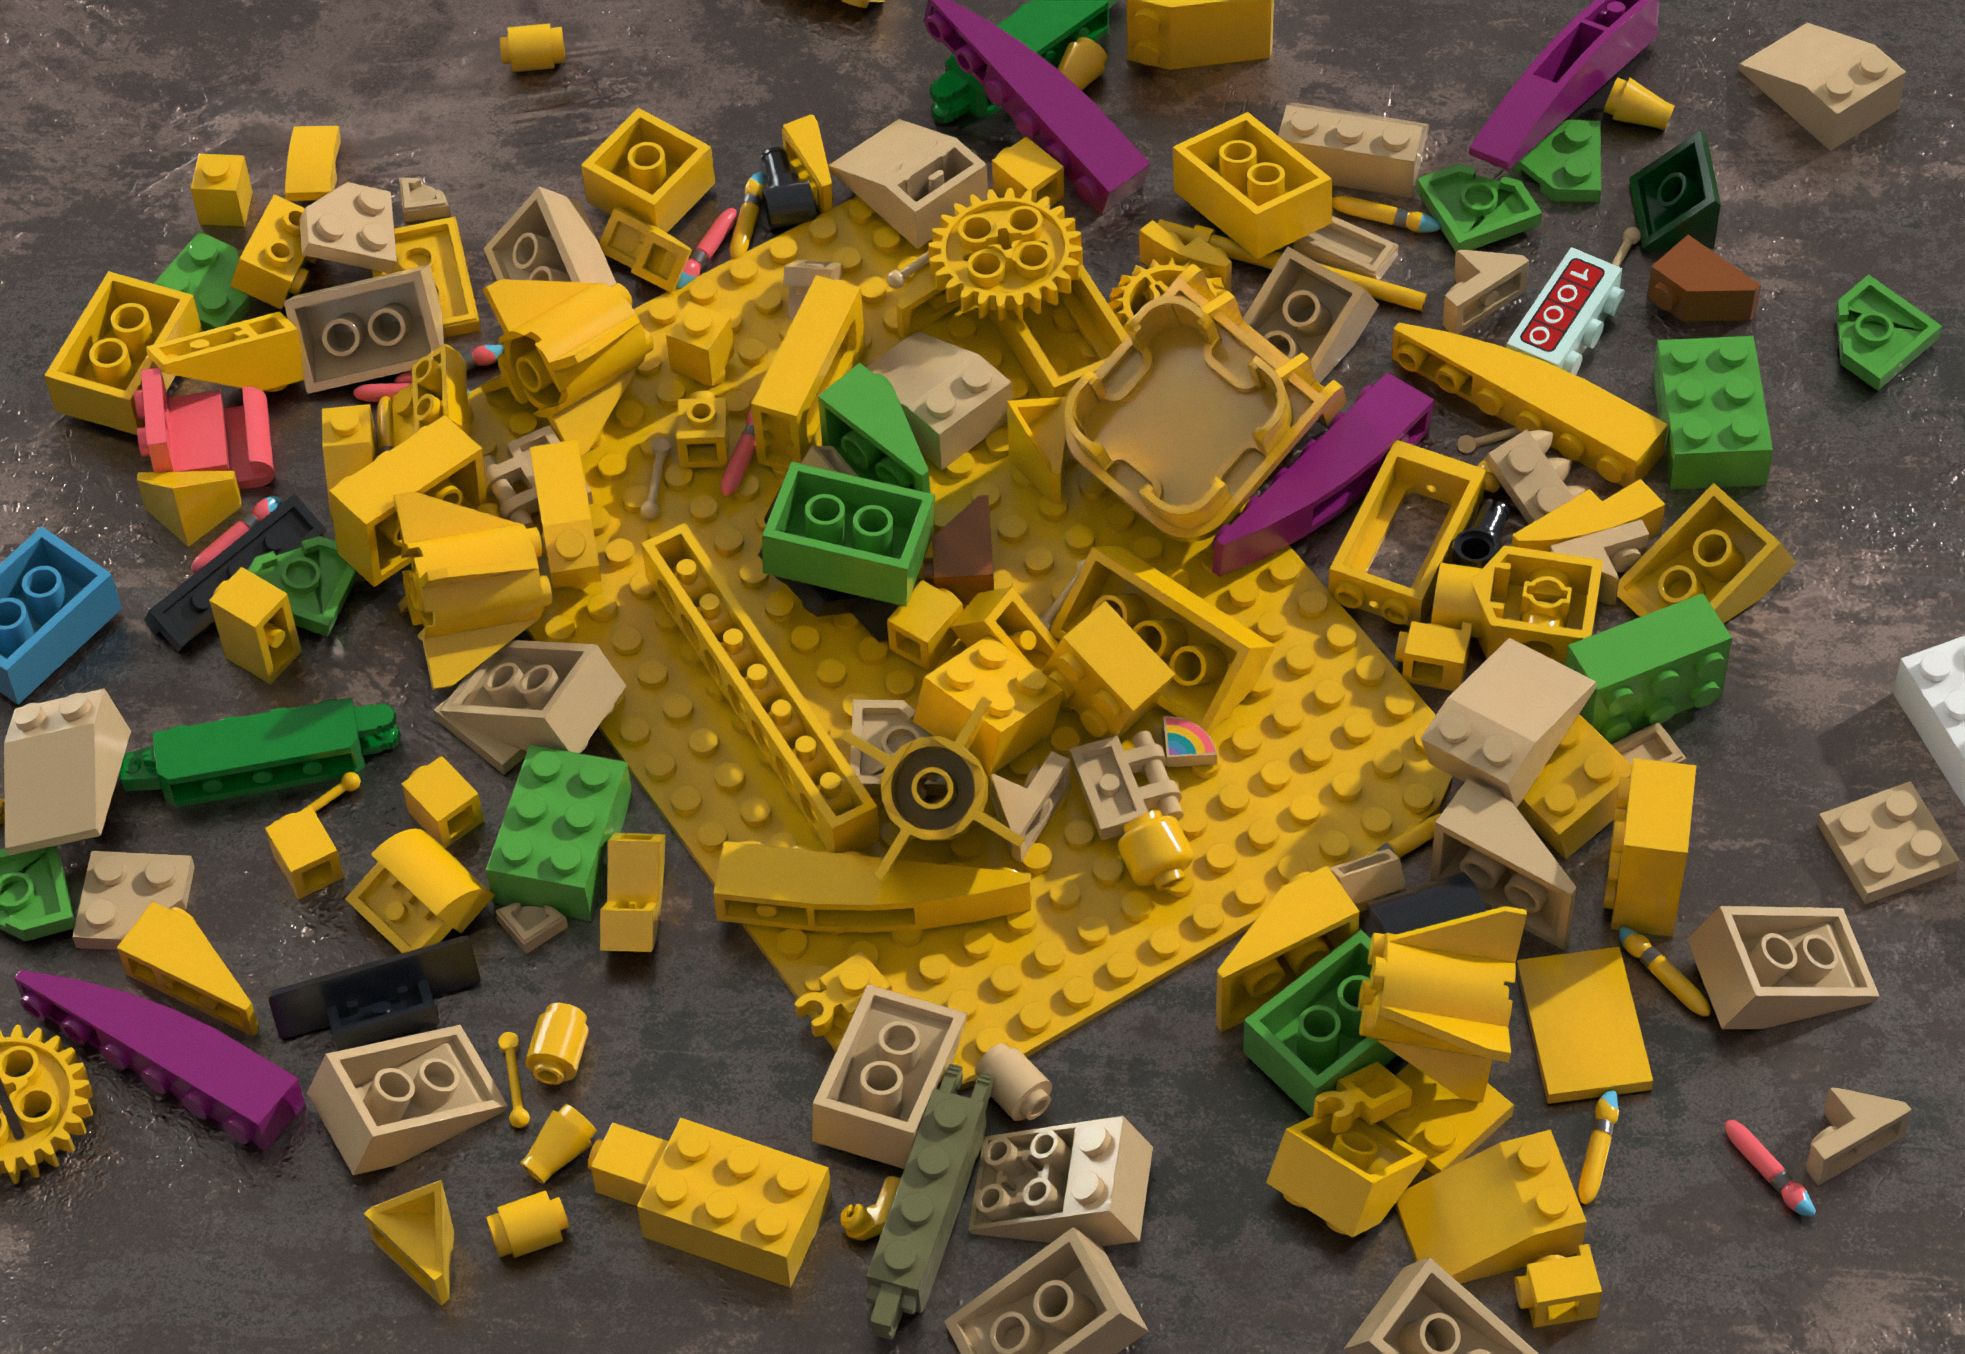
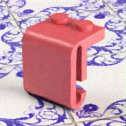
[134,368,274,490]

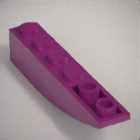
[923,0,1150,215]
[1469,0,1659,170]
[1212,372,1434,577]
[14,970,306,1151]

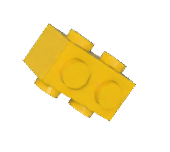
[230,194,318,310]

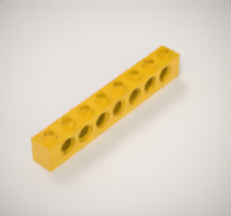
[641,523,880,853]

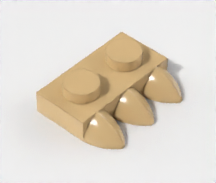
[1484,429,1591,525]

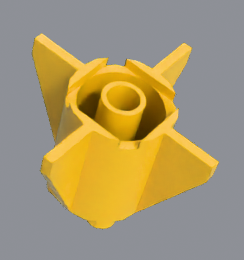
[480,279,654,456]
[393,491,552,690]
[840,696,1025,881]
[1358,906,1527,1102]

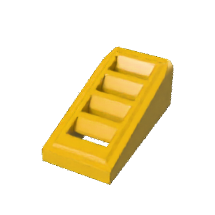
[782,115,833,214]

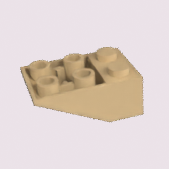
[828,119,988,249]
[968,1116,1153,1246]

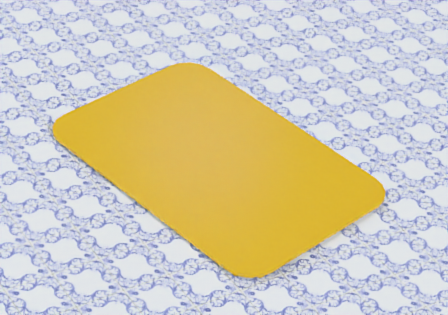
[468,196,1453,1092]

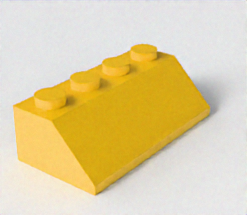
[1049,545,1275,735]

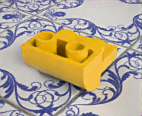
[392,344,470,448]
[345,828,495,953]

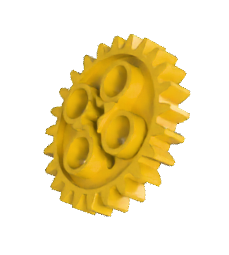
[928,188,1083,321]
[0,1025,93,1185]

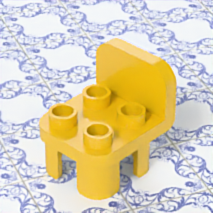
[1064,264,1347,542]

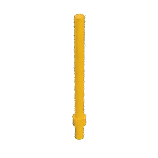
[1157,219,1428,312]

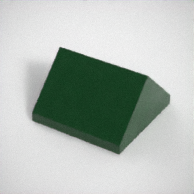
[1629,130,1721,252]

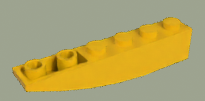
[1391,323,1668,488]
[713,841,1032,933]

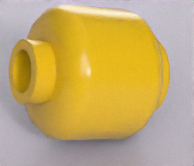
[1118,811,1194,891]

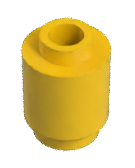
[499,23,566,73]
[525,1003,589,1085]
[486,1190,569,1258]

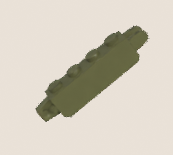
[866,1064,994,1340]

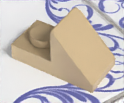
[1442,250,1529,334]
[783,259,844,320]
[1549,519,1650,605]
[990,751,1070,862]
[1805,1088,1912,1186]

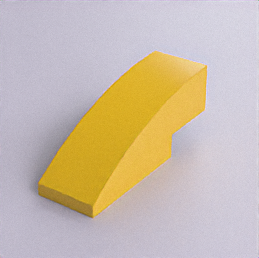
[1511,479,1665,552]

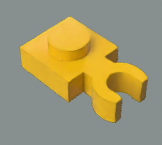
[795,950,892,1037]
[1313,1061,1412,1134]

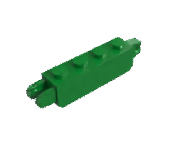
[929,0,1118,124]
[119,697,401,808]

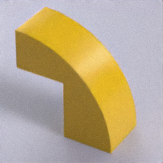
[600,833,665,952]

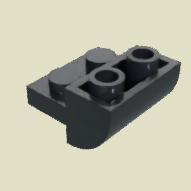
[1359,872,1487,938]

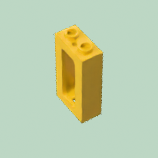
[988,265,1128,398]
[751,275,865,471]
[1328,440,1486,626]

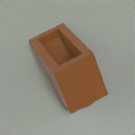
[1647,235,1761,322]
[923,495,994,605]

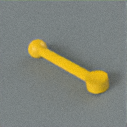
[271,772,361,825]
[498,1032,530,1128]

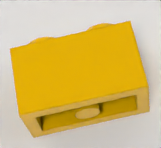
[209,567,302,685]

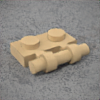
[483,425,593,529]
[1069,731,1184,841]

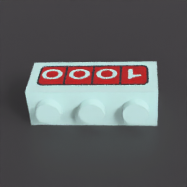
[1506,247,1625,375]

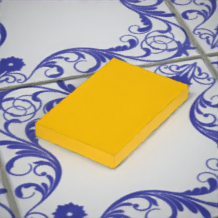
[372,216,481,338]
[1516,947,1653,1104]

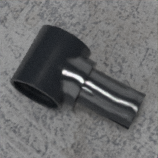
[761,147,817,230]
[1452,499,1510,568]

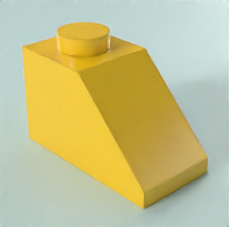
[322,404,378,520]
[950,587,1059,672]

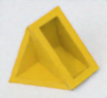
[1007,397,1069,504]
[137,471,242,547]
[364,1180,454,1306]

